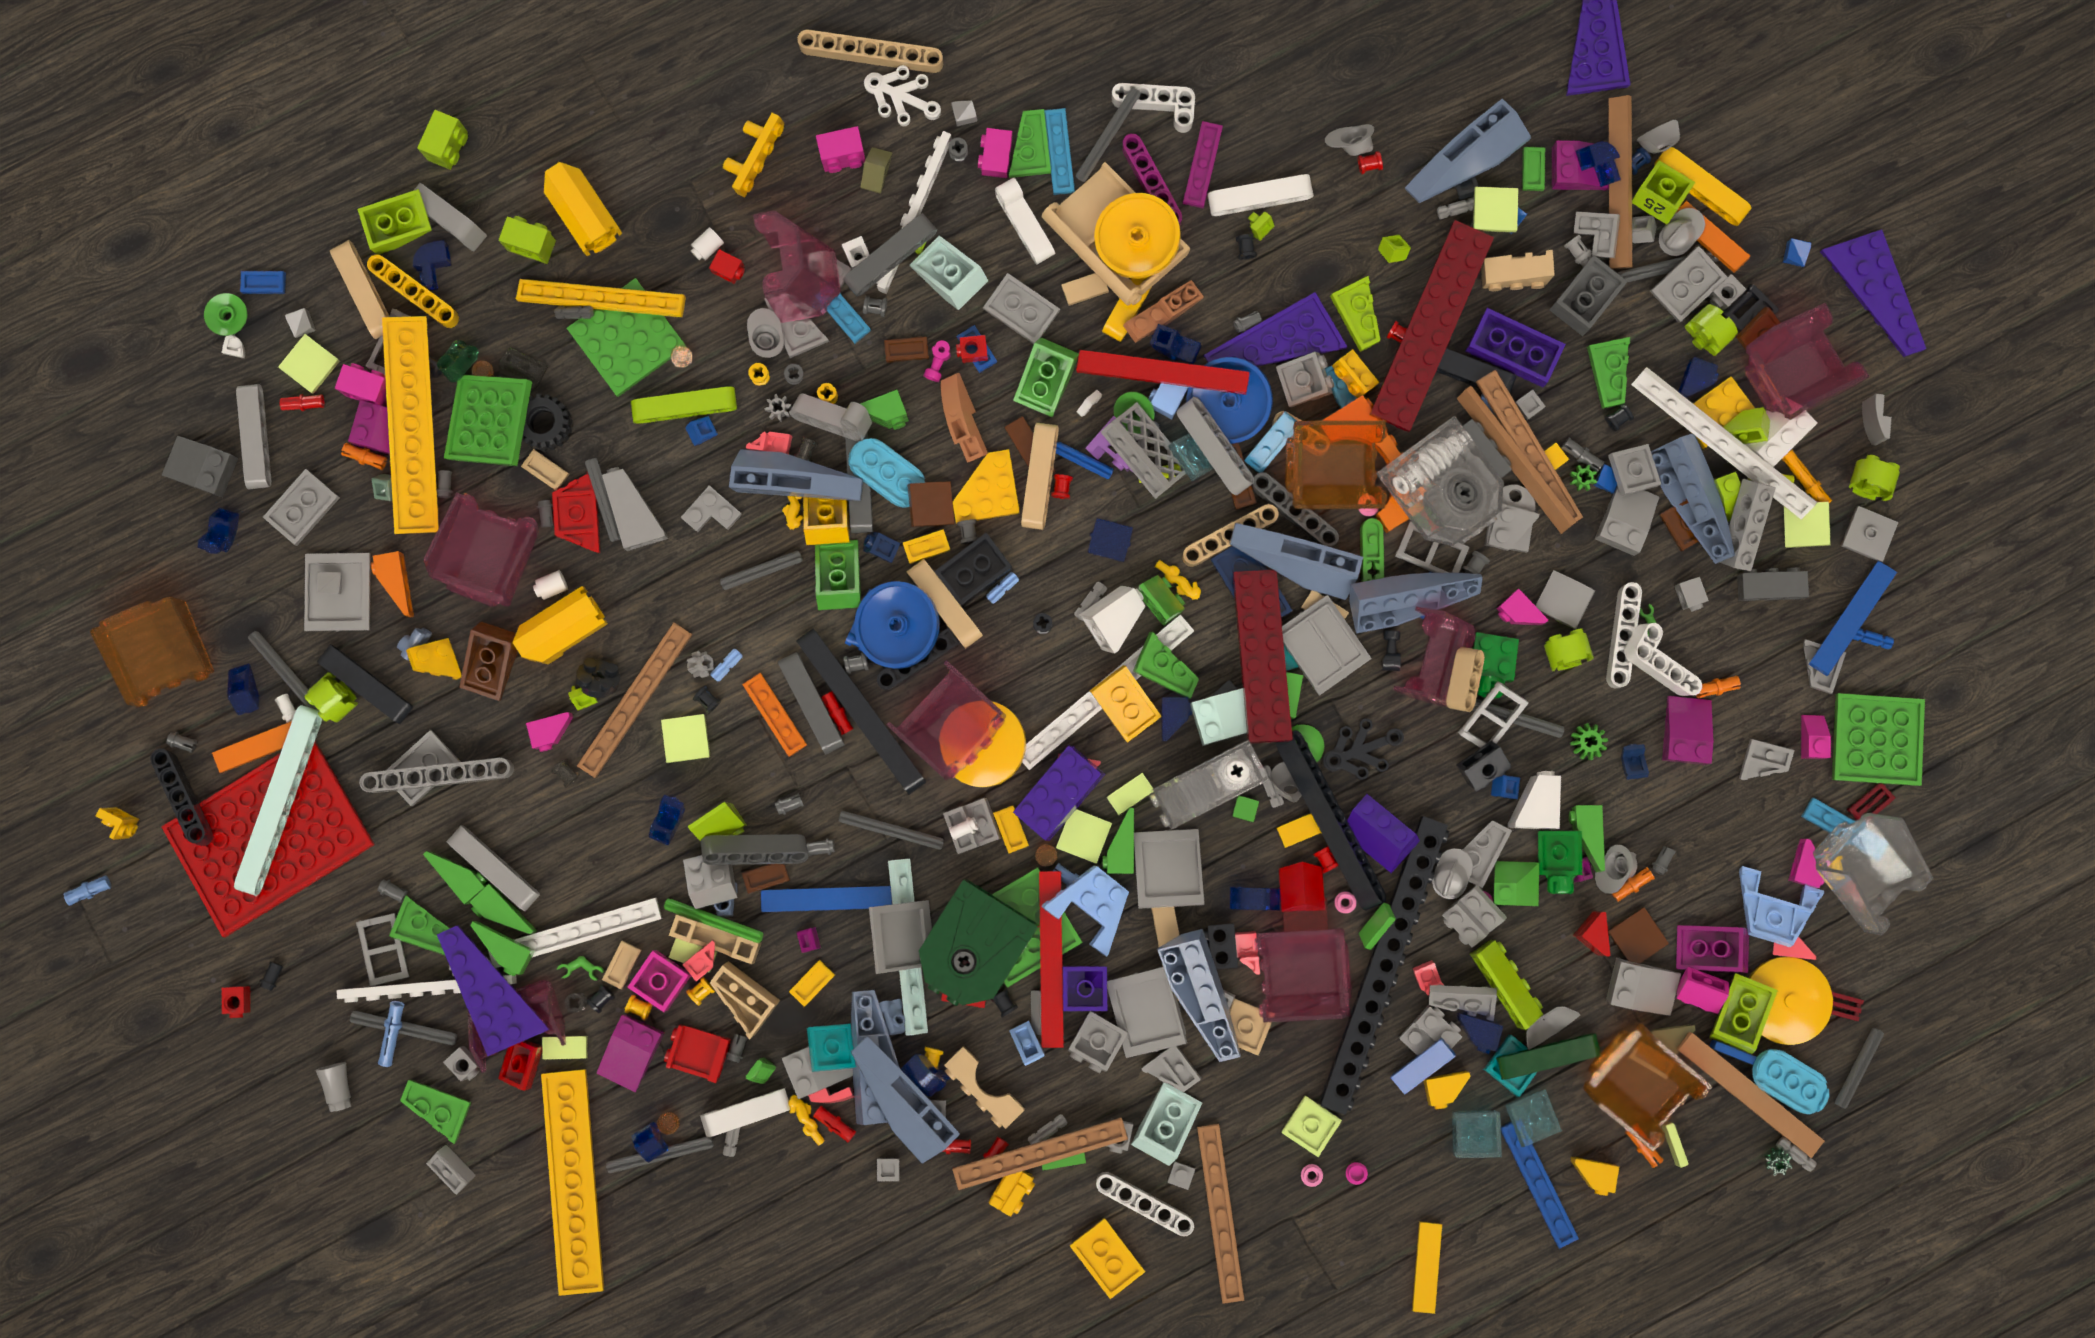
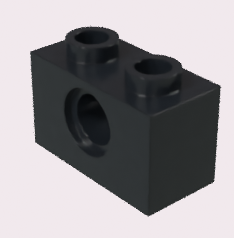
[1456,740,1512,791]

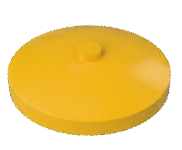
[1094,193,1181,279]
[940,700,1026,787]
[1749,957,1833,1045]

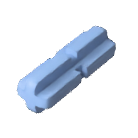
[986,572,1019,604]
[710,649,742,682]

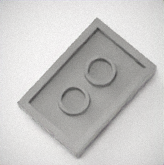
[1650,246,1728,322]
[983,273,1060,344]
[263,469,340,546]
[386,730,461,806]

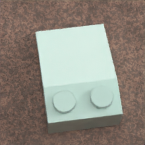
[910,236,988,310]
[1190,688,1247,746]
[1131,1082,1202,1166]

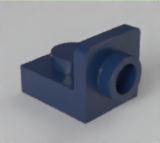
[863,532,900,563]

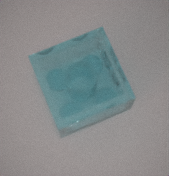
[1452,1110,1502,1158]

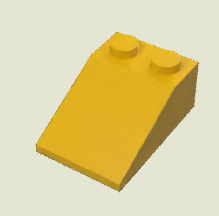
[803,497,849,545]

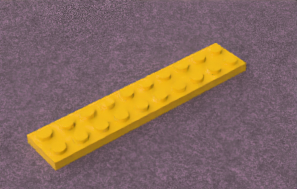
[382,316,439,534]
[541,1069,604,1296]

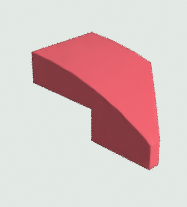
[746,431,792,455]
[1235,931,1260,975]
[1773,936,1816,960]
[682,940,715,981]
[1412,960,1444,995]
[808,1087,854,1103]

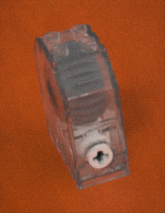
[1376,416,1504,546]
[1149,740,1269,830]

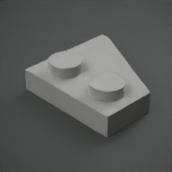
[1487,503,1540,551]
[1803,639,1846,694]
[1739,738,1794,780]
[1141,1046,1201,1092]

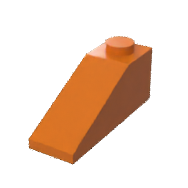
[371,551,414,618]

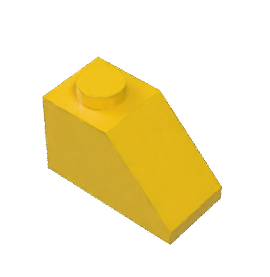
[1424,1071,1470,1109]
[1571,1157,1619,1196]

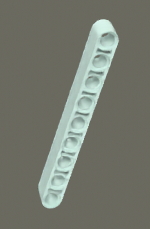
[234,705,322,896]

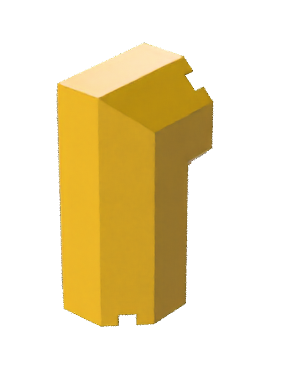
[544,162,622,256]
[513,586,608,664]

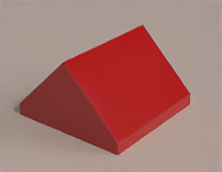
[1279,862,1325,912]
[1573,911,1610,956]
[498,1040,542,1091]

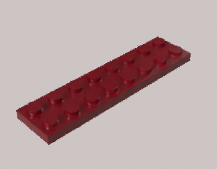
[1233,570,1293,743]

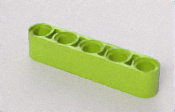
[631,387,737,424]

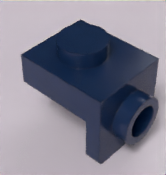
[1621,744,1649,780]

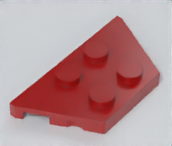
[552,472,600,553]

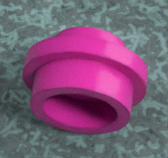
[1345,1162,1368,1185]

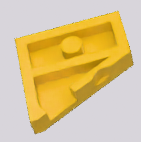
[406,638,462,680]

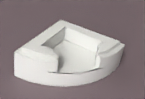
[222,335,245,358]
[1077,390,1102,417]

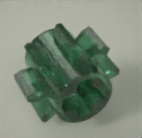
[1765,1147,1793,1176]

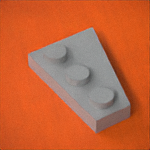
[764,290,829,358]

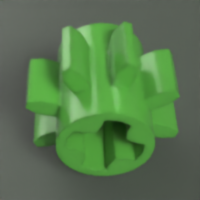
[1569,465,1597,491]

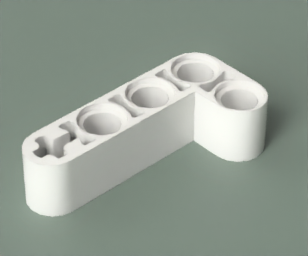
[1112,83,1195,133]
[995,177,1055,265]
[1624,623,1702,696]
[700,1088,790,1137]

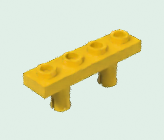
[723,113,784,197]

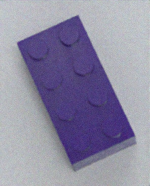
[1465,308,1566,387]
[1013,746,1106,841]

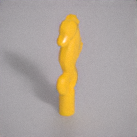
[782,496,804,530]
[1155,560,1201,600]
[788,1095,825,1146]

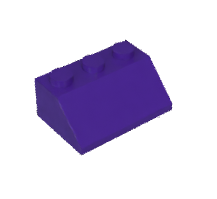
[1348,794,1420,873]

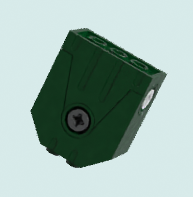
[918,879,1040,1006]

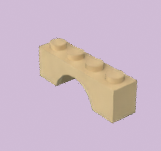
[669,914,761,964]
[944,1046,1025,1129]

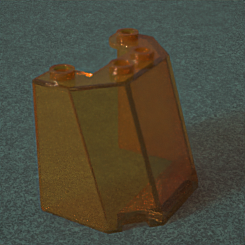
[1285,421,1387,509]
[90,597,214,708]
[1583,1024,1713,1152]

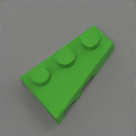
[1009,109,1051,178]
[1587,337,1630,409]
[1133,632,1199,699]
[389,896,450,955]
[401,1080,471,1144]

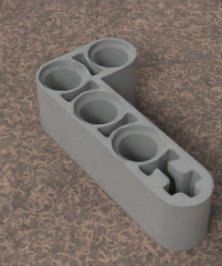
[413,183,487,252]
[789,393,872,442]

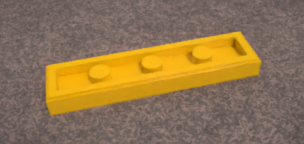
[1412,1221,1442,1314]

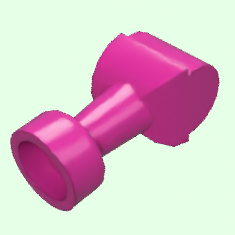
[923,340,951,382]

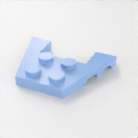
[1041,866,1129,957]
[1739,866,1824,947]

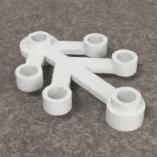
[864,65,941,126]

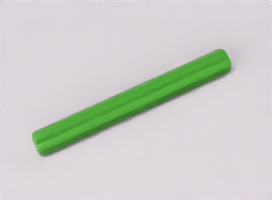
[664,899,763,943]

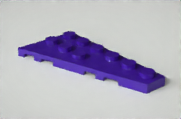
[1566,0,1630,96]
[1820,230,1926,357]
[1204,292,1347,366]
[437,925,550,1056]

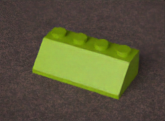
[1470,940,1543,1030]

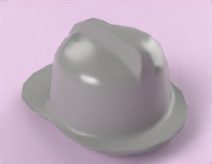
[1325,124,1374,156]
[1659,208,1705,256]
[747,308,784,358]
[1595,845,1637,894]
[1432,848,1473,899]

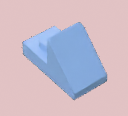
[1009,1021,1045,1066]

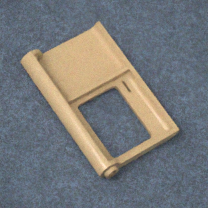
[1042,162,1190,305]

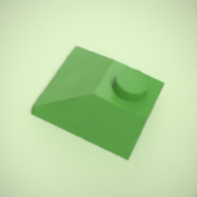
[1494,861,1539,906]

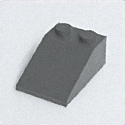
[1549,255,1627,337]
[162,436,238,498]

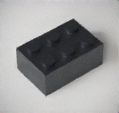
[934,533,1013,608]

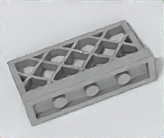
[1101,403,1192,499]

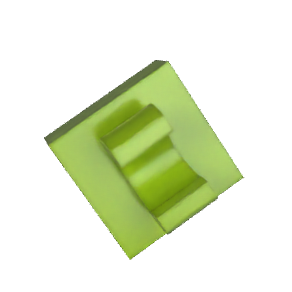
[1248,212,1274,241]
[569,686,598,710]

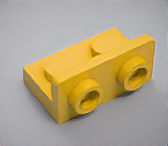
[1332,349,1379,398]
[96,807,139,840]

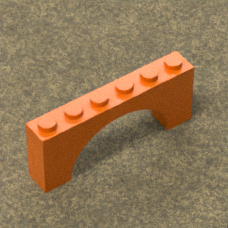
[1317,395,1426,533]

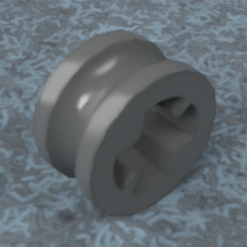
[784,364,804,385]

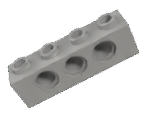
[1720,479,1776,571]

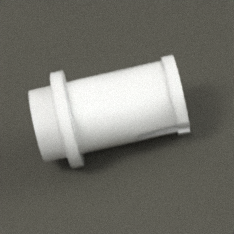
[275,694,296,723]
[949,817,979,840]

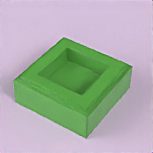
[1232,796,1259,822]

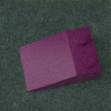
[1552,141,1609,190]
[348,400,390,455]
[1662,696,1713,765]
[1676,925,1749,973]
[596,1014,665,1092]

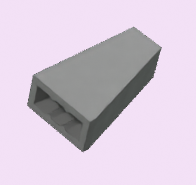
[602,467,668,551]

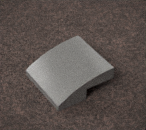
[1862,394,1892,446]
[1536,570,1595,629]
[943,798,1001,854]

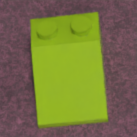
[358,189,432,255]
[688,802,747,841]
[1709,973,1778,1055]

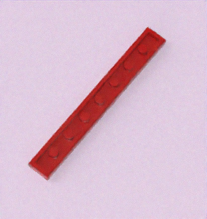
[1076,350,1250,395]
[1039,871,1064,1048]

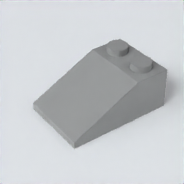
[1595,485,1659,556]
[1606,958,1681,1016]
[782,1046,853,1099]

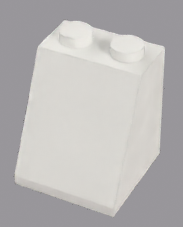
[1080,586,1145,653]
[1508,771,1561,830]

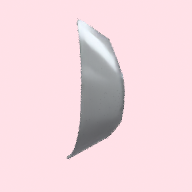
[1637,120,1680,154]
[1271,762,1301,802]
[1526,1006,1580,1050]

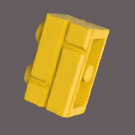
[988,1171,1035,1217]

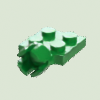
[1473,632,1519,699]
[1538,831,1582,894]

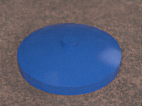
[1187,357,1273,444]
[854,581,939,669]

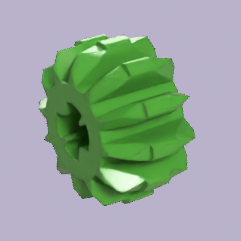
[1570,723,1608,760]

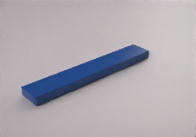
[1808,561,1897,676]
[761,886,892,912]
[1499,1118,1579,1249]

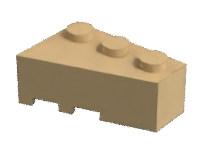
[1481,250,1554,291]
[710,961,780,1040]

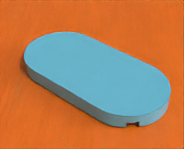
[849,438,925,507]
[1753,1049,1829,1114]

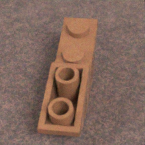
[1123,280,1204,343]
[941,373,988,463]

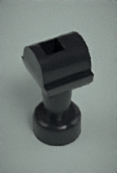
[1381,630,1401,671]

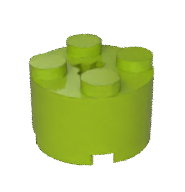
[1685,304,1738,356]
[1849,455,1900,501]
[1544,629,1594,671]
[304,673,358,722]

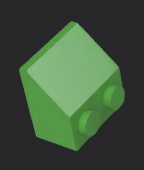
[861,390,909,430]

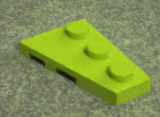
[1330,276,1380,352]

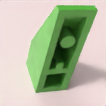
[1569,805,1605,872]
[1103,808,1134,874]
[423,851,488,904]
[470,884,537,934]
[470,921,535,976]

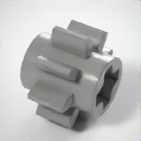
[764,394,792,422]
[687,651,714,678]

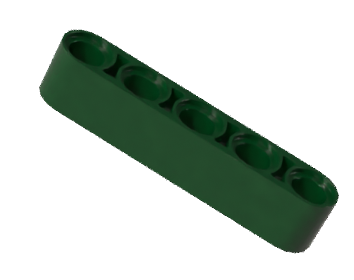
[1496,1033,1601,1080]

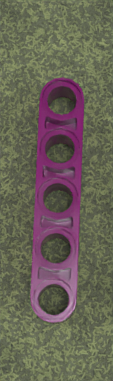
[1122,134,1182,226]

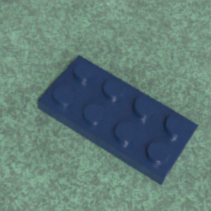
[1211,546,1292,618]

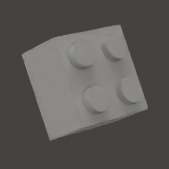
[683,855,738,909]

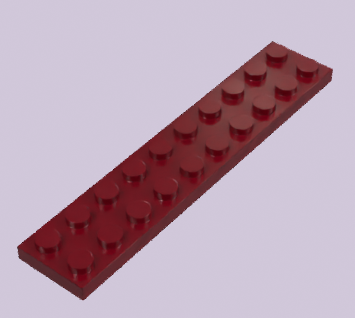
[1370,220,1494,432]

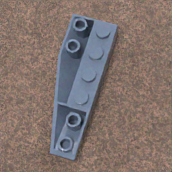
[1405,99,1531,203]
[1651,433,1735,564]
[729,449,863,501]
[1230,523,1363,600]
[1349,573,1482,633]
[1157,929,1241,1062]
[851,990,900,1125]
[851,1036,960,1164]

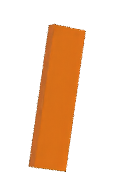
[1675,201,1750,273]
[742,673,807,757]
[212,721,292,773]

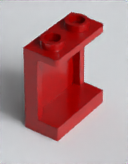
[664,1024,732,1083]

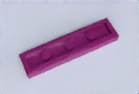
[1183,121,1223,208]

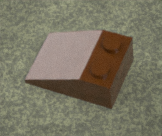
[459,622,518,701]

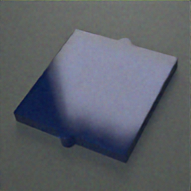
[1088,518,1133,562]

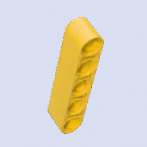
[1654,146,1751,226]
[367,255,459,328]
[1102,277,1152,342]

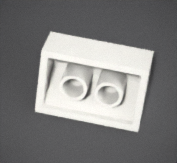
[1744,397,1817,467]

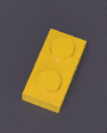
[903,529,951,564]

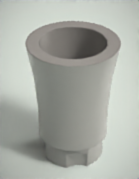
[315,1062,351,1112]

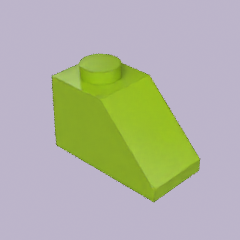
[1723,407,1770,444]
[1714,472,1741,522]

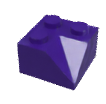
[1063,966,1107,1011]

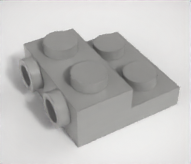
[1276,352,1334,407]
[1442,885,1507,947]
[1398,1006,1462,1056]
[1068,1011,1128,1074]

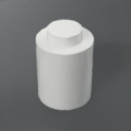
[691,227,724,261]
[533,570,568,600]

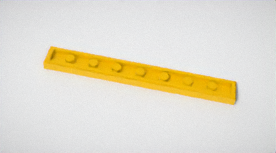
[516,279,686,317]

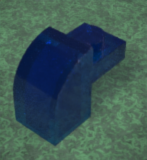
[1575,142,1621,187]
[413,240,452,291]
[1150,324,1202,365]
[197,508,239,554]
[649,795,685,846]
[1230,887,1280,910]
[901,1054,950,1097]
[631,1122,669,1163]

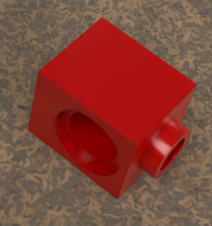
[709,249,745,284]
[956,335,988,363]
[222,986,250,1018]

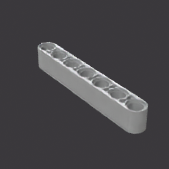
[359,758,514,793]

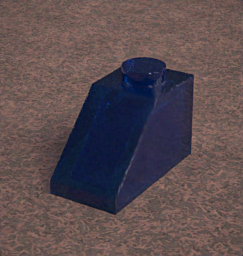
[1678,357,1719,399]
[227,664,259,715]
[1162,697,1193,742]
[1457,1013,1503,1054]

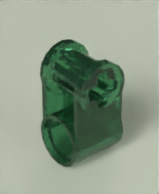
[437,340,479,382]

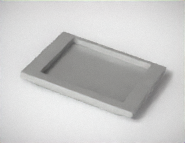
[304,553,371,632]
[1282,595,1372,695]
[1134,829,1204,909]
[869,900,932,974]
[1107,967,1187,1058]

